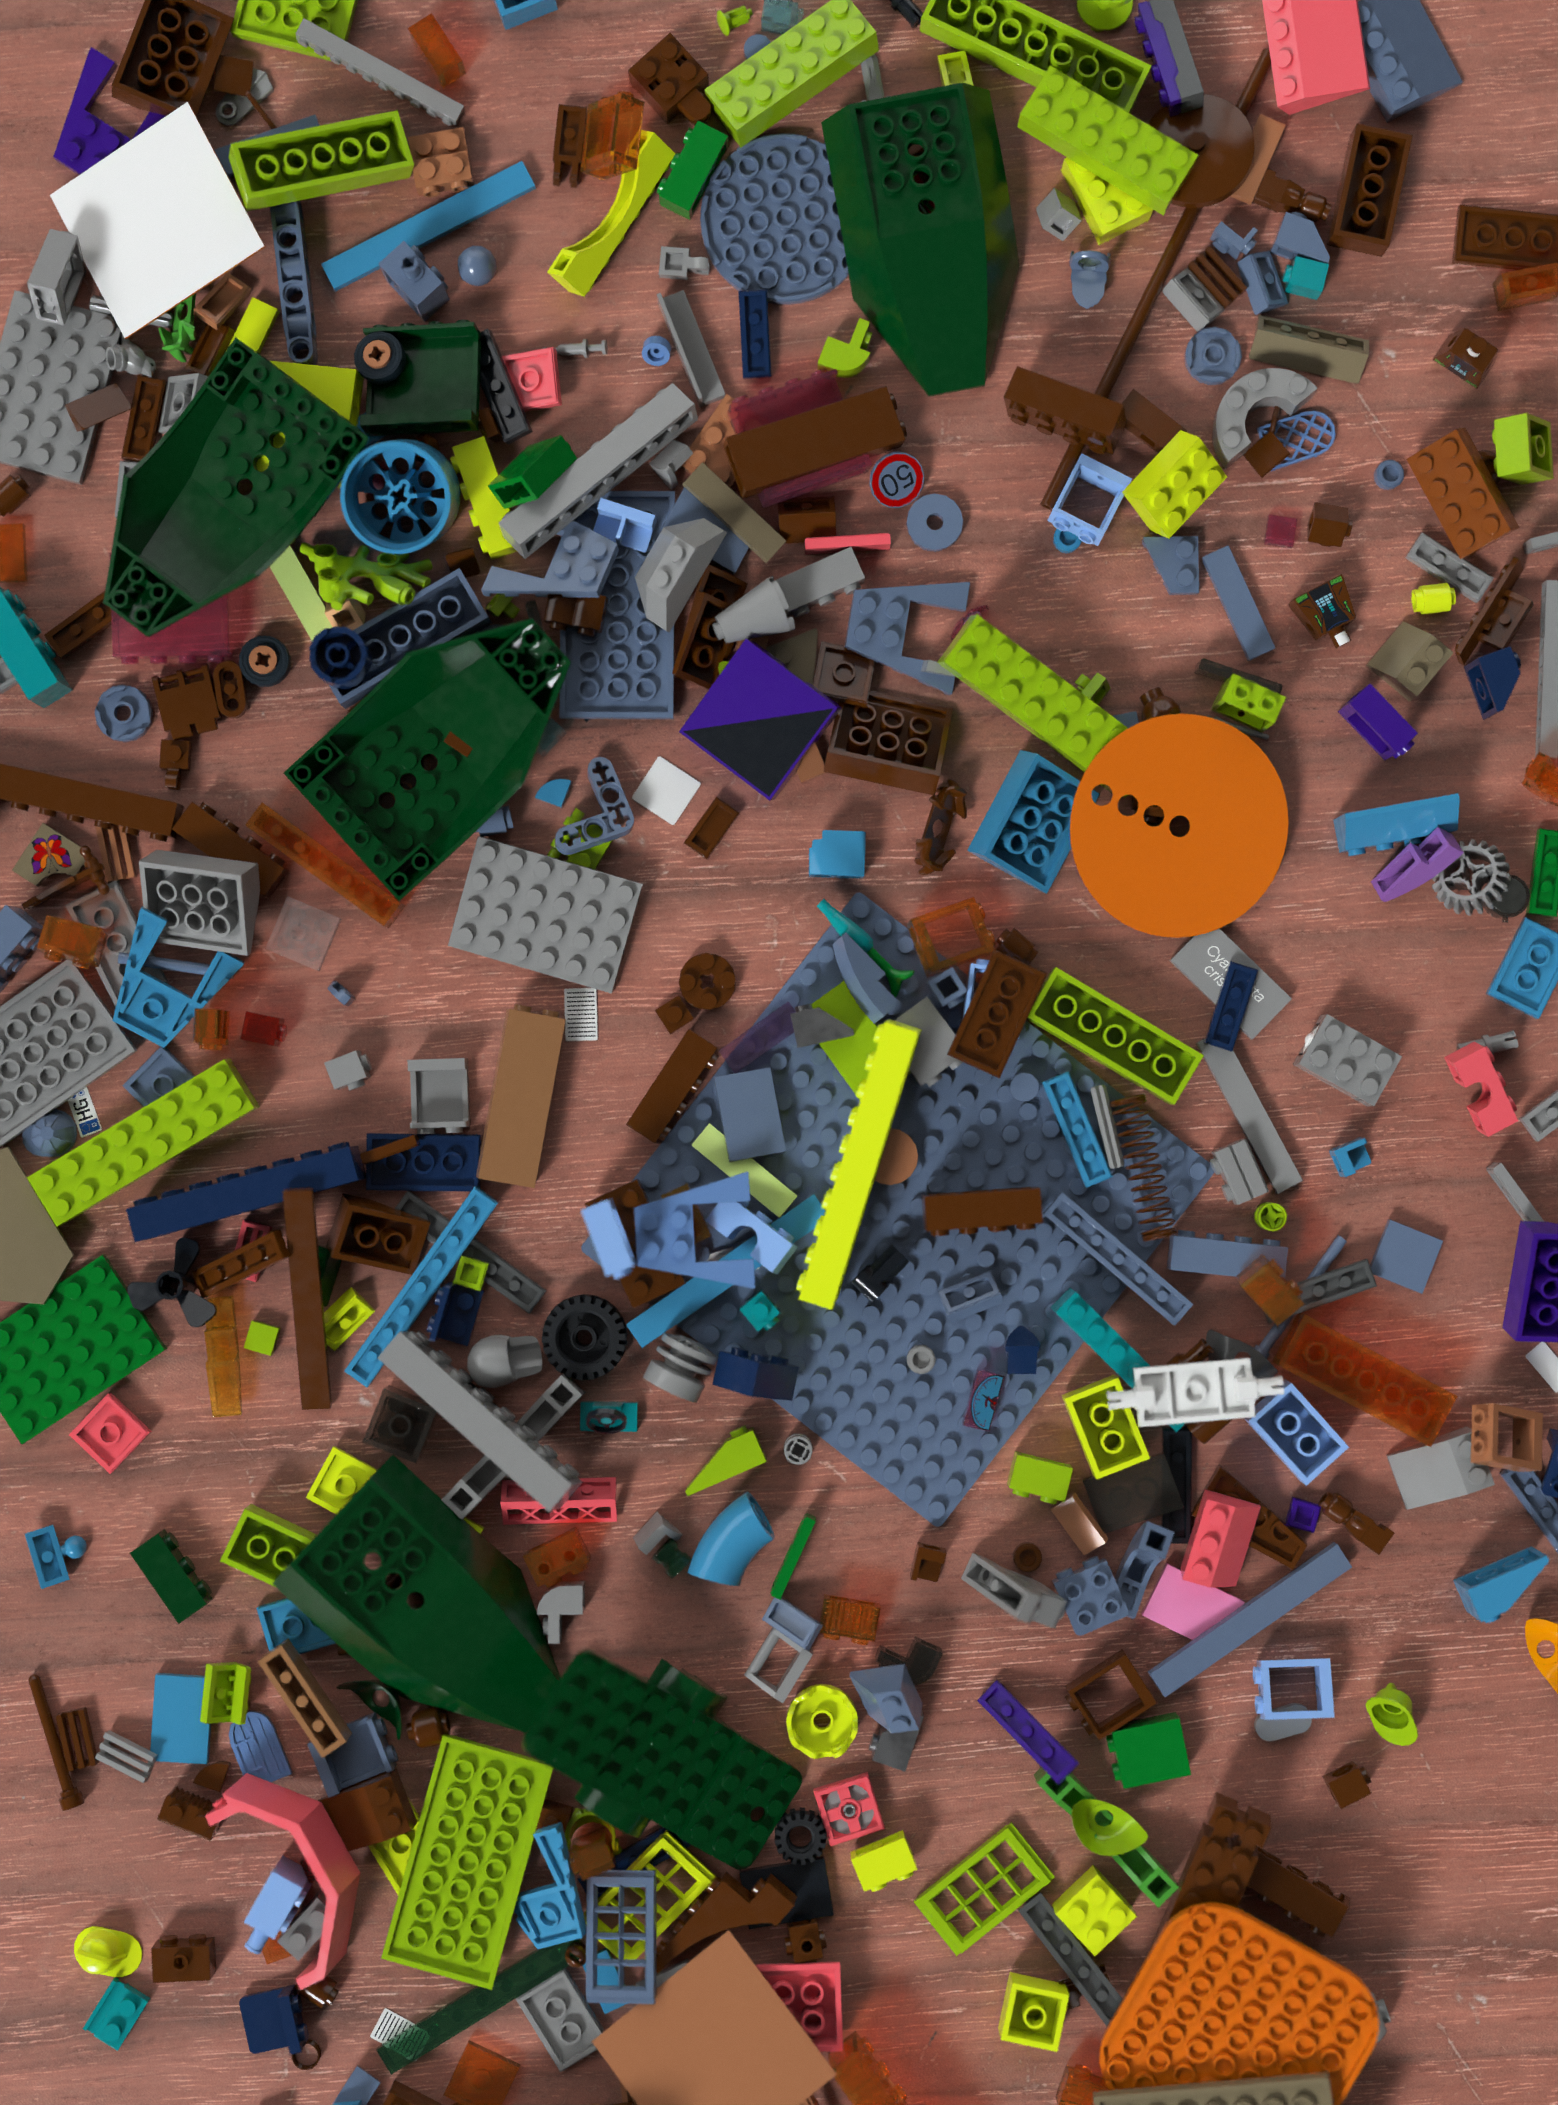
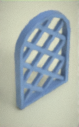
[1257,410,1336,471]

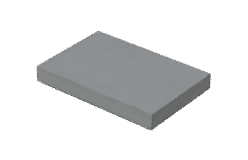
[516,1966,605,2072]

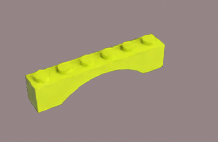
[547,129,675,297]

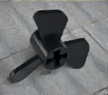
[127,1238,217,1327]

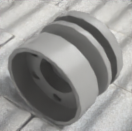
[643,1332,718,1403]

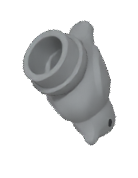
[106,334,156,377]

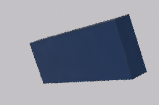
[738,289,771,379]
[1204,961,1258,1052]

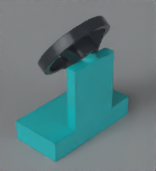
[580,1401,638,1434]

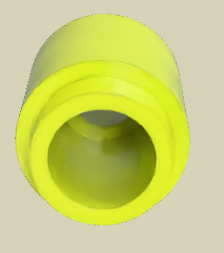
[1411,583,1456,614]

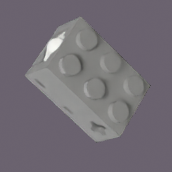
[1293,1014,1402,1106]

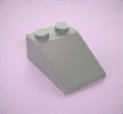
[1386,1426,1495,1510]

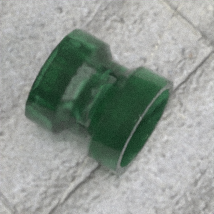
[652,1538,692,1579]

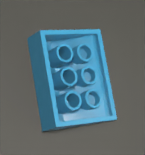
[967,750,1100,894]

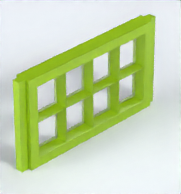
[914,1822,1055,1956]

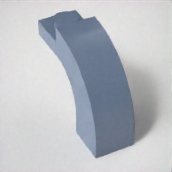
[1114,1521,1174,1619]

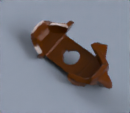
[914,779,967,875]

